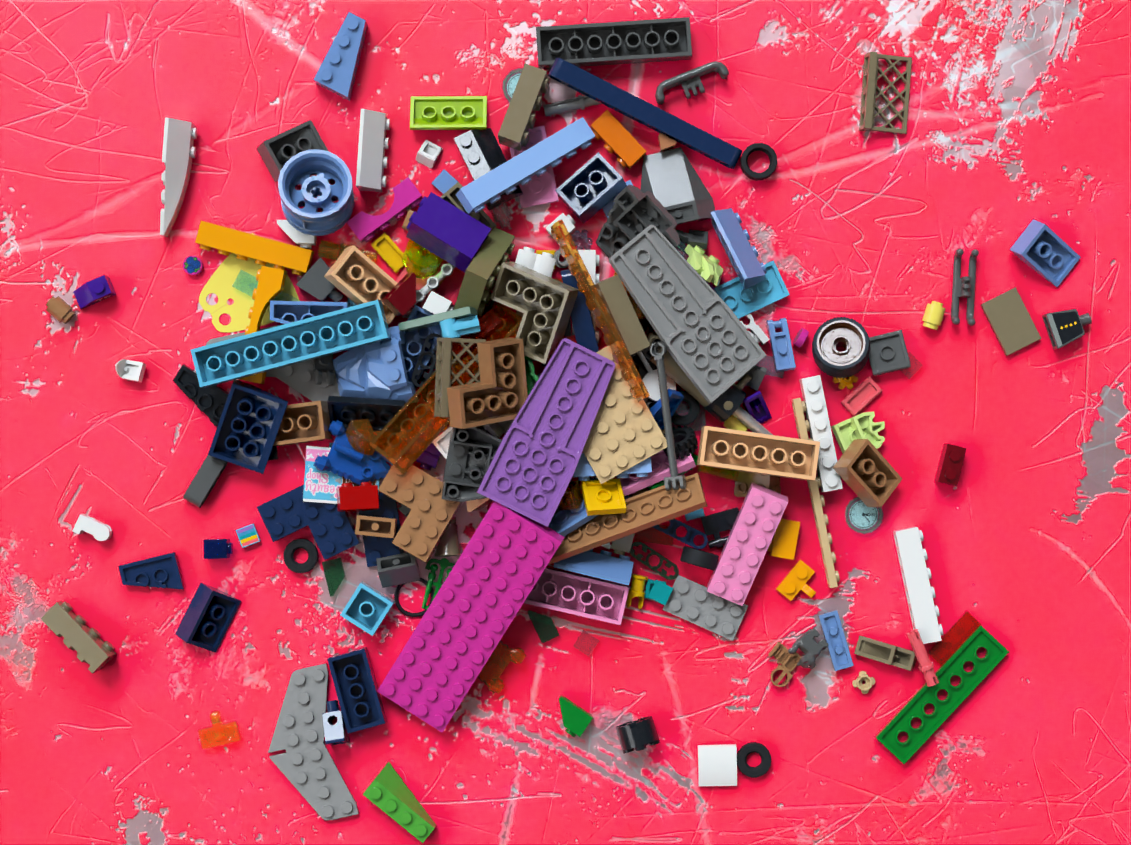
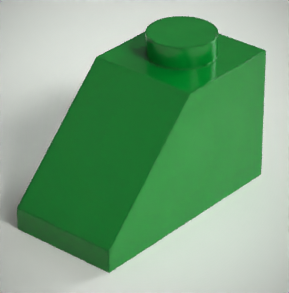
[559,695,593,737]

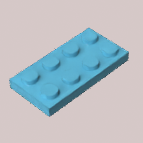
[714,260,790,319]

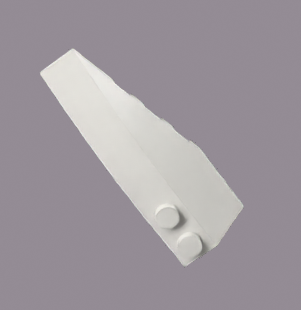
[160,117,197,237]

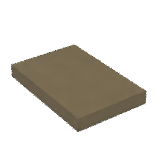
[981,287,1041,356]

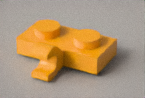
[776,559,816,601]

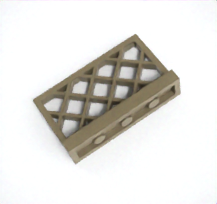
[859,52,912,134]
[434,338,486,417]

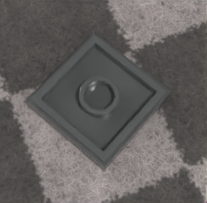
[869,330,911,377]

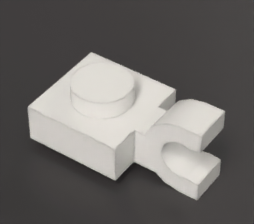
[740,314,770,345]

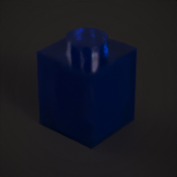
[204,538,233,559]

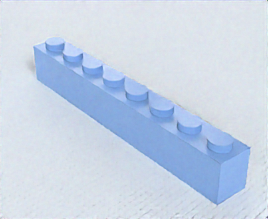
[456,117,595,214]

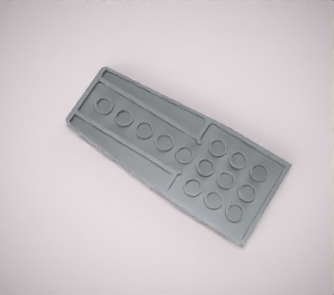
[609,224,766,404]

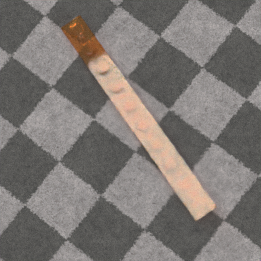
[551,220,650,402]

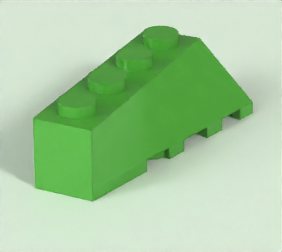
[363,761,436,843]

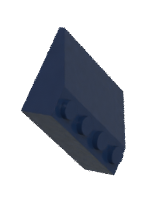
[208,379,288,474]

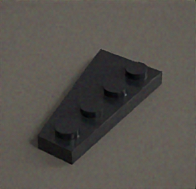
[173,364,229,427]

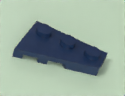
[118,552,184,590]

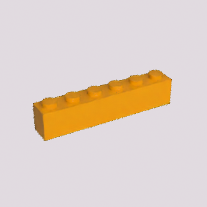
[195,221,314,276]

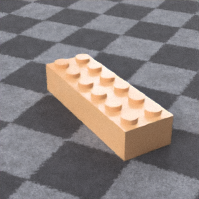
[697,426,820,481]

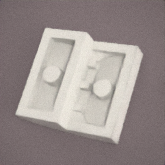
[698,744,737,787]

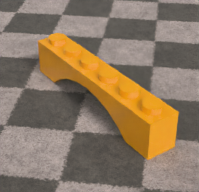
[239,266,287,384]

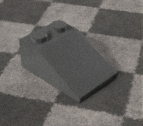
[257,120,328,182]

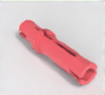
[906,629,939,687]

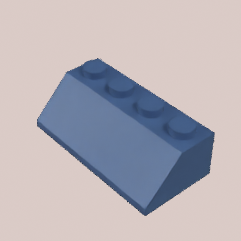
[711,208,767,290]
[553,549,634,586]

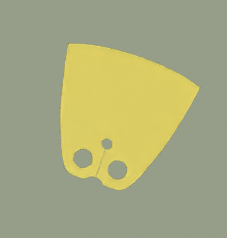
[199,233,300,333]

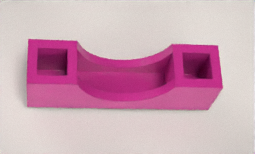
[347,177,423,243]

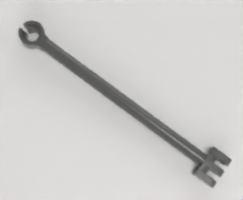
[650,342,686,491]

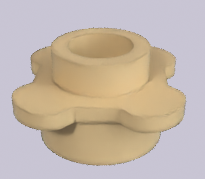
[852,671,875,694]

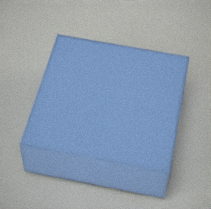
[431,169,458,194]

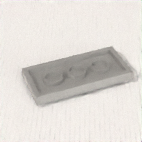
[662,575,748,641]

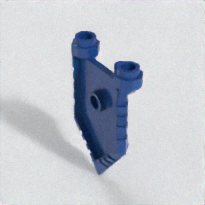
[313,420,390,485]

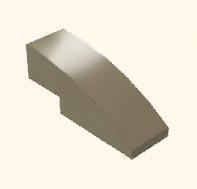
[854,635,917,671]

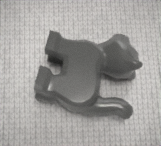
[788,629,829,669]

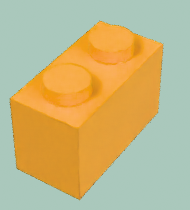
[767,519,800,560]

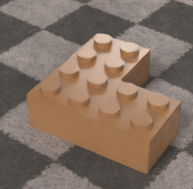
[447,337,528,429]
[378,456,462,563]

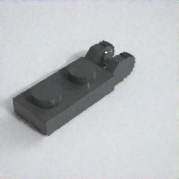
[313,354,334,385]

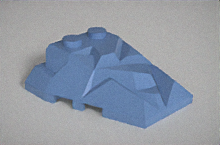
[333,325,417,403]

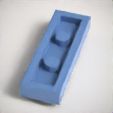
[818,610,854,671]

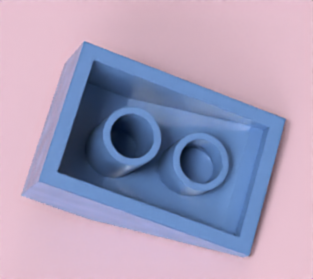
[1010,219,1081,287]

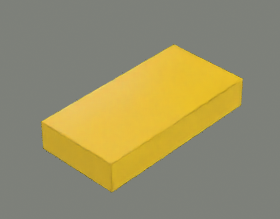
[371,232,410,274]

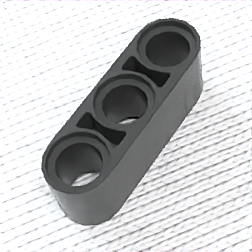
[183,455,228,508]

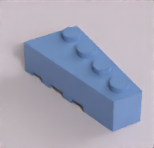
[313,12,368,101]
[270,301,350,324]

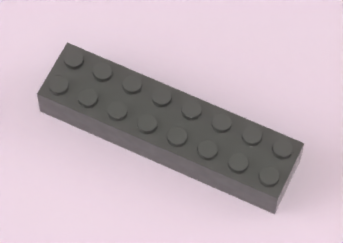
[536,17,692,69]

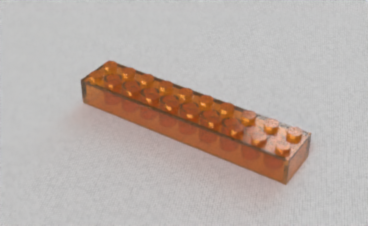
[369,302,522,474]

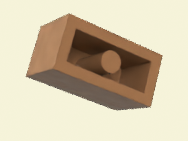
[355,515,397,538]

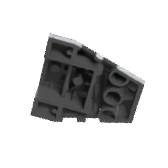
[596,185,680,258]

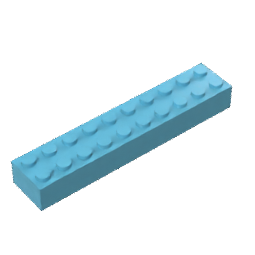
[190,300,391,388]

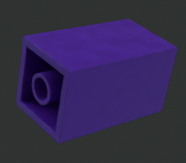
[406,192,491,273]

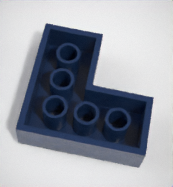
[257,485,362,560]

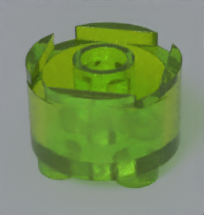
[402,239,443,279]

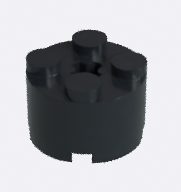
[616,716,660,754]

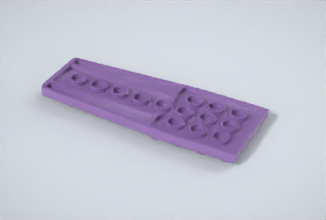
[477,338,615,527]

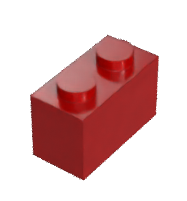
[336,482,379,512]

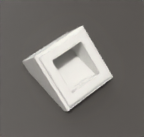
[415,140,443,169]

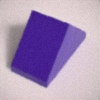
[742,391,772,424]

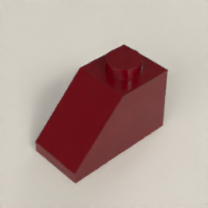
[381,272,416,317]

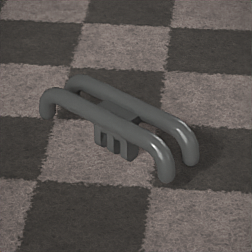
[655,61,729,105]
[951,248,979,326]

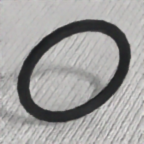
[394,578,434,617]

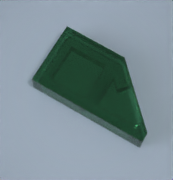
[322,557,345,597]

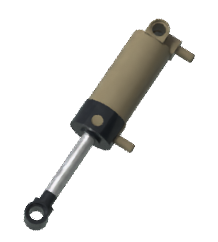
[647,331,773,435]

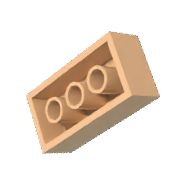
[324,245,397,325]

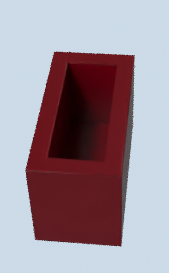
[935,444,967,486]

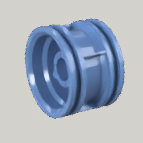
[278,149,354,236]

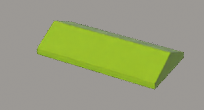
[410,96,487,130]

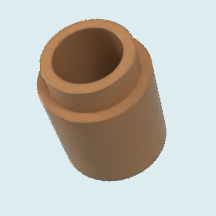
[46,296,75,324]

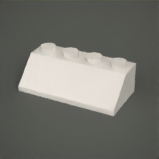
[356,109,390,192]

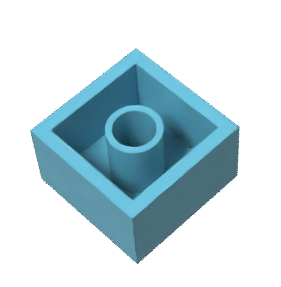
[340,581,395,636]

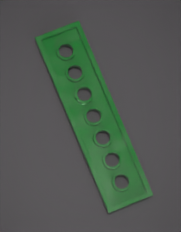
[875,625,1009,764]

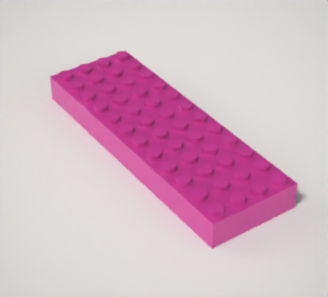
[377,501,565,732]

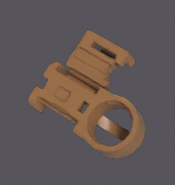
[767,641,802,687]

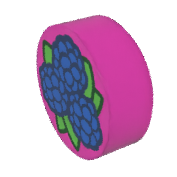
[183,256,203,275]
[793,328,809,347]

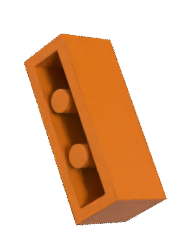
[590,110,647,170]

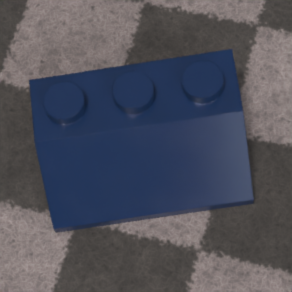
[175,583,241,653]

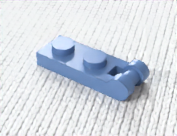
[766,318,796,372]

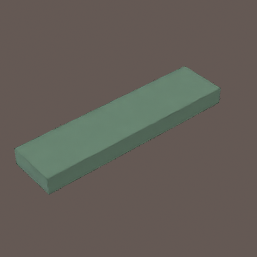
[398,306,478,332]

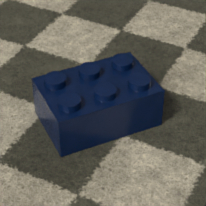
[555,152,627,224]

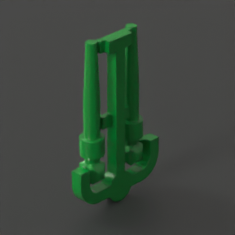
[422,558,455,610]

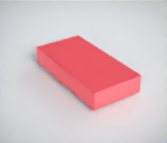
[841,376,883,416]

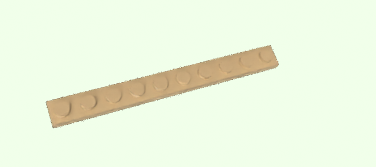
[791,398,840,588]

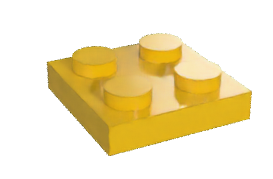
[581,478,627,516]

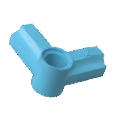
[439,315,481,343]

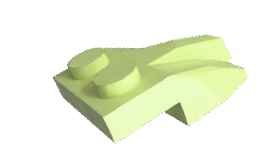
[684,244,723,286]
[831,411,885,453]

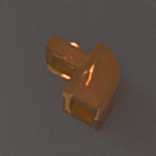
[345,419,393,455]

